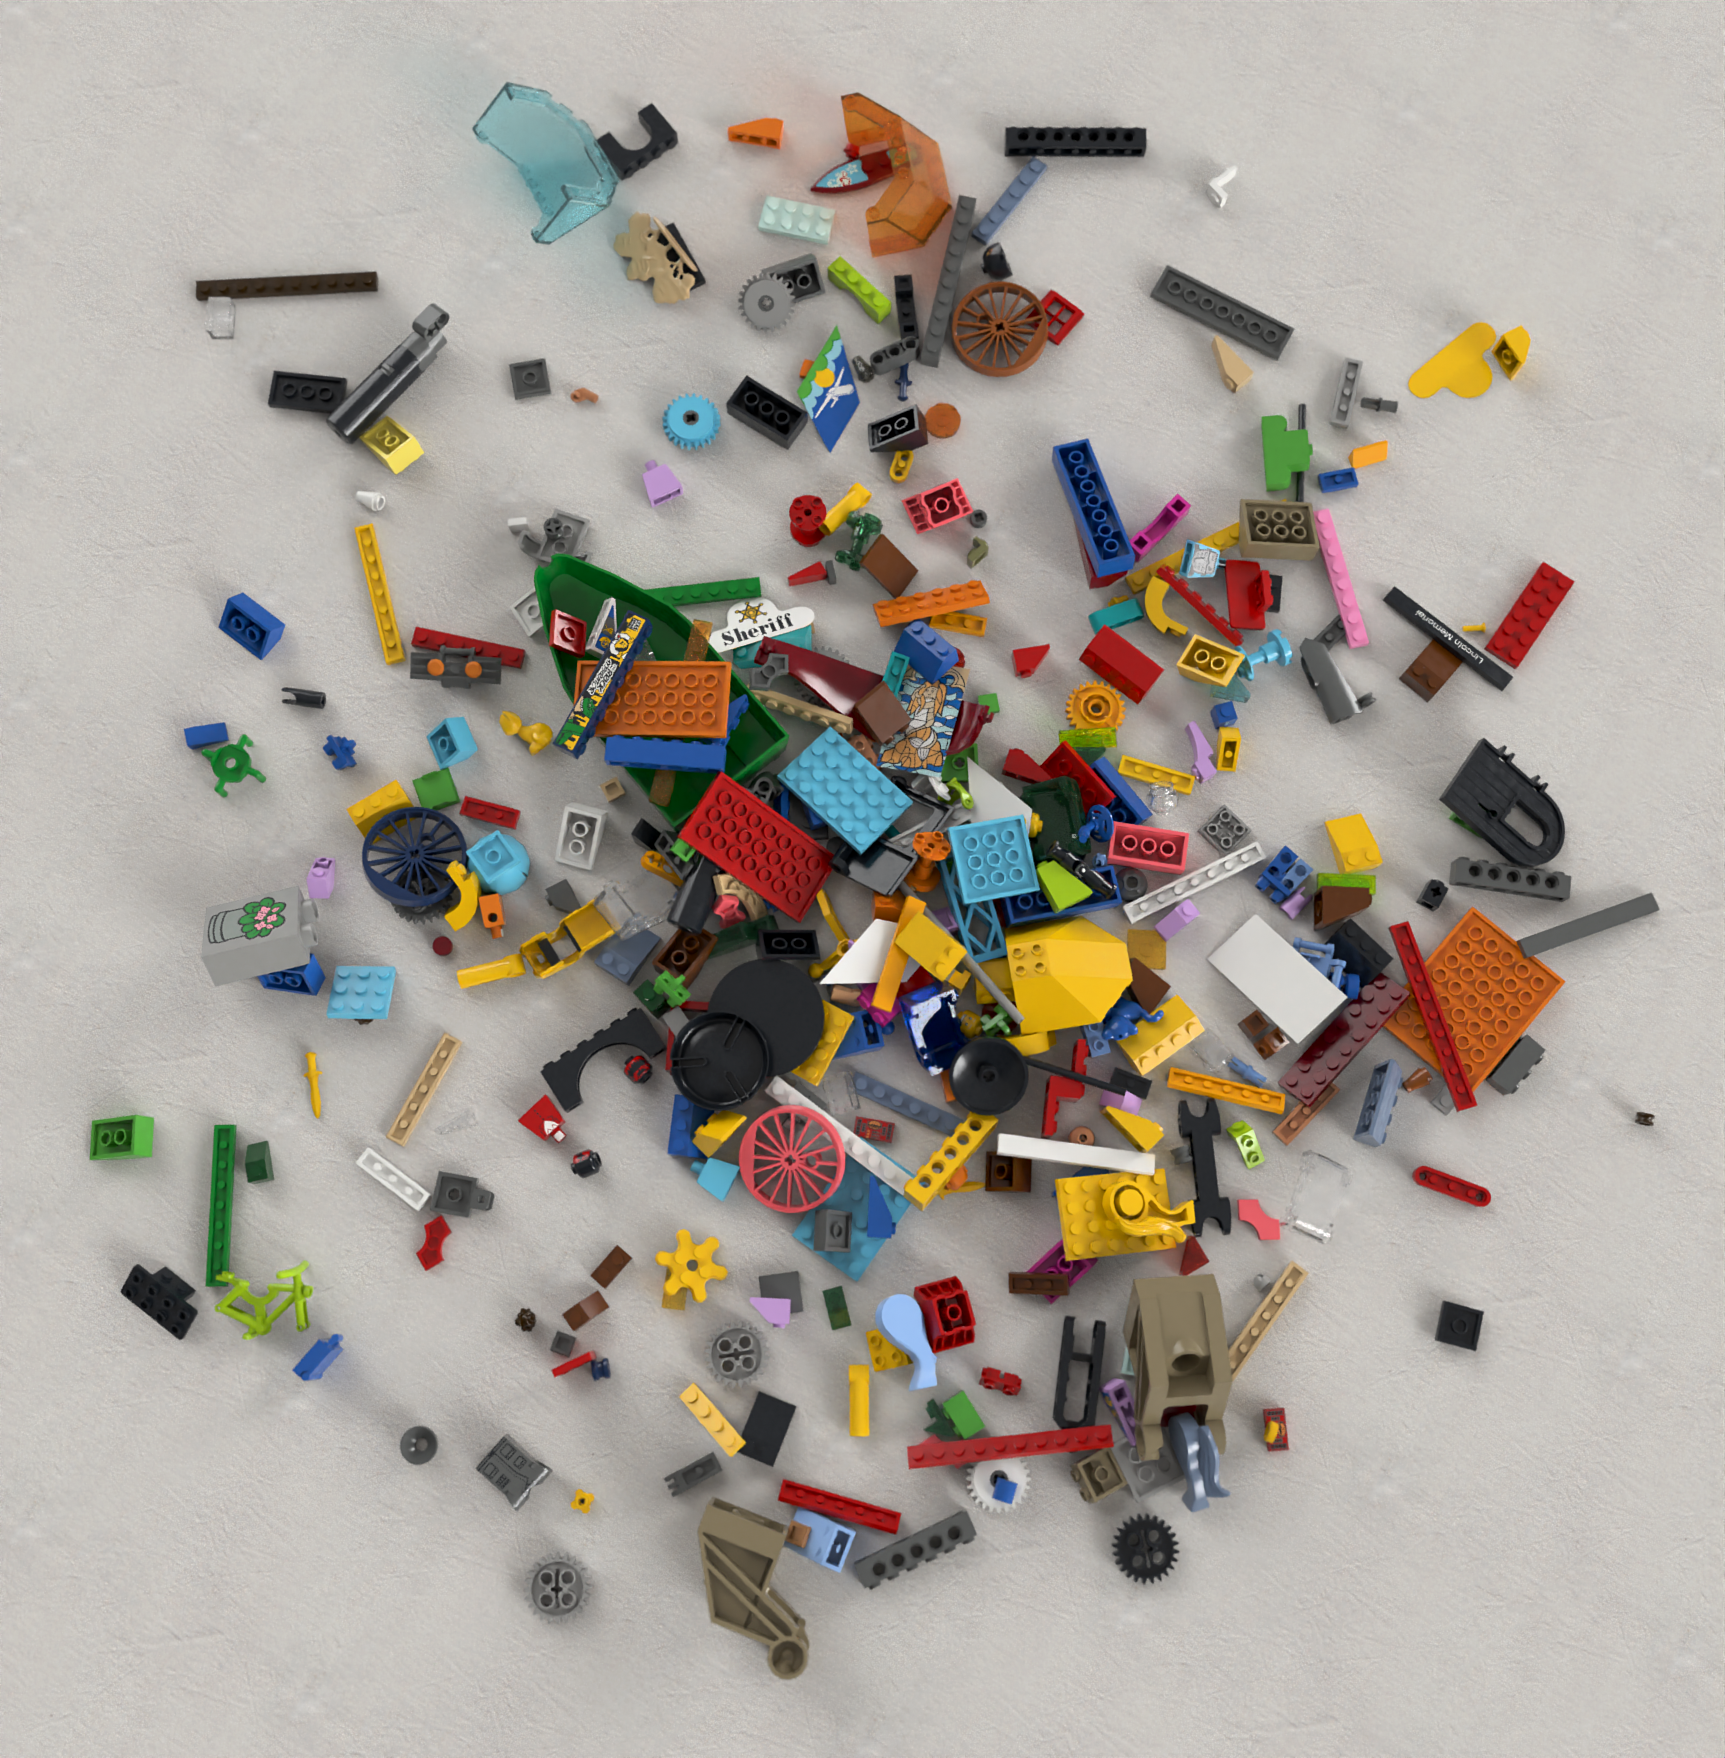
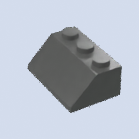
[761,253,825,303]

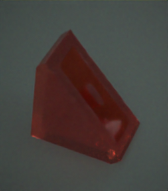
[1179,1236,1210,1276]

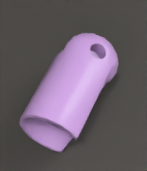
[1279,887,1312,920]

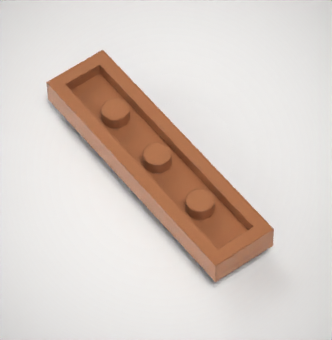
[1272,1082,1340,1146]

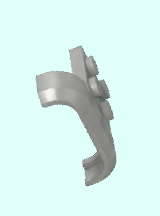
[518,509,593,563]

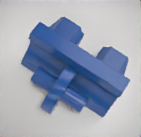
[323,735,357,770]

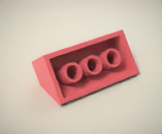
[1106,821,1189,875]

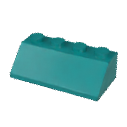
[733,625,812,669]

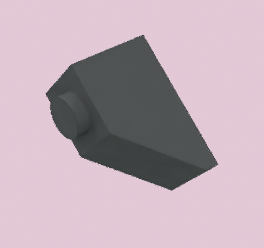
[545,879,581,914]

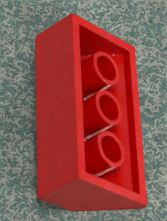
[1078,625,1164,705]

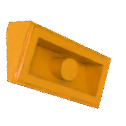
[1348,440,1388,469]

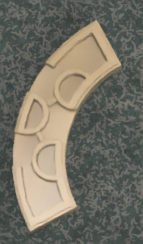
[713,873,768,920]

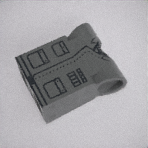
[475,1433,553,1511]

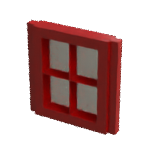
[1025,290,1085,346]

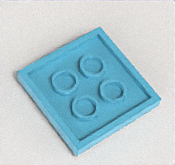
[326,966,396,1019]

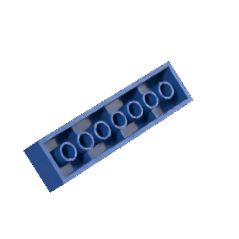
[1052,438,1135,578]

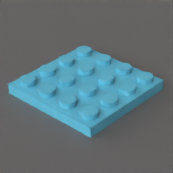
[947,814,1040,905]

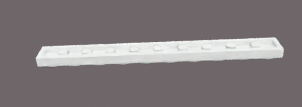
[764,1076,930,1211]

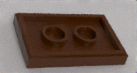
[859,534,919,599]

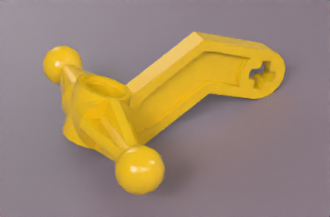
[808,888,858,978]

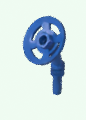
[1078,805,1114,843]

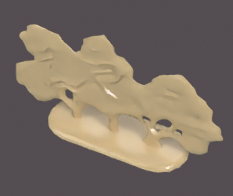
[613,211,698,304]

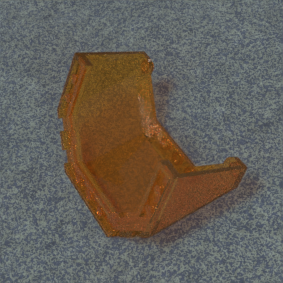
[841,92,952,258]

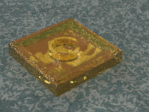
[1127,929,1166,970]

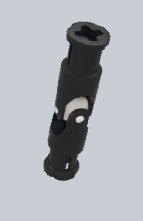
[1045,840,1117,900]

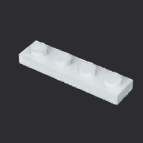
[356,1147,431,1211]

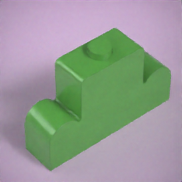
[1261,415,1313,492]

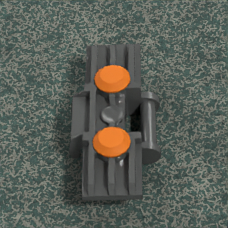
[410,645,502,689]

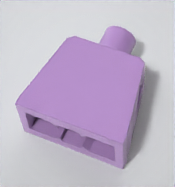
[642,460,683,508]

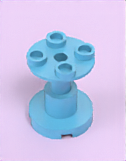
[1234,629,1292,681]

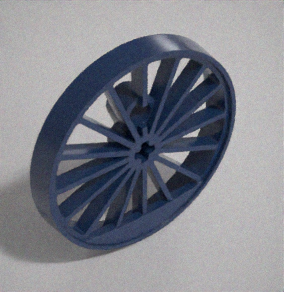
[362,807,469,907]

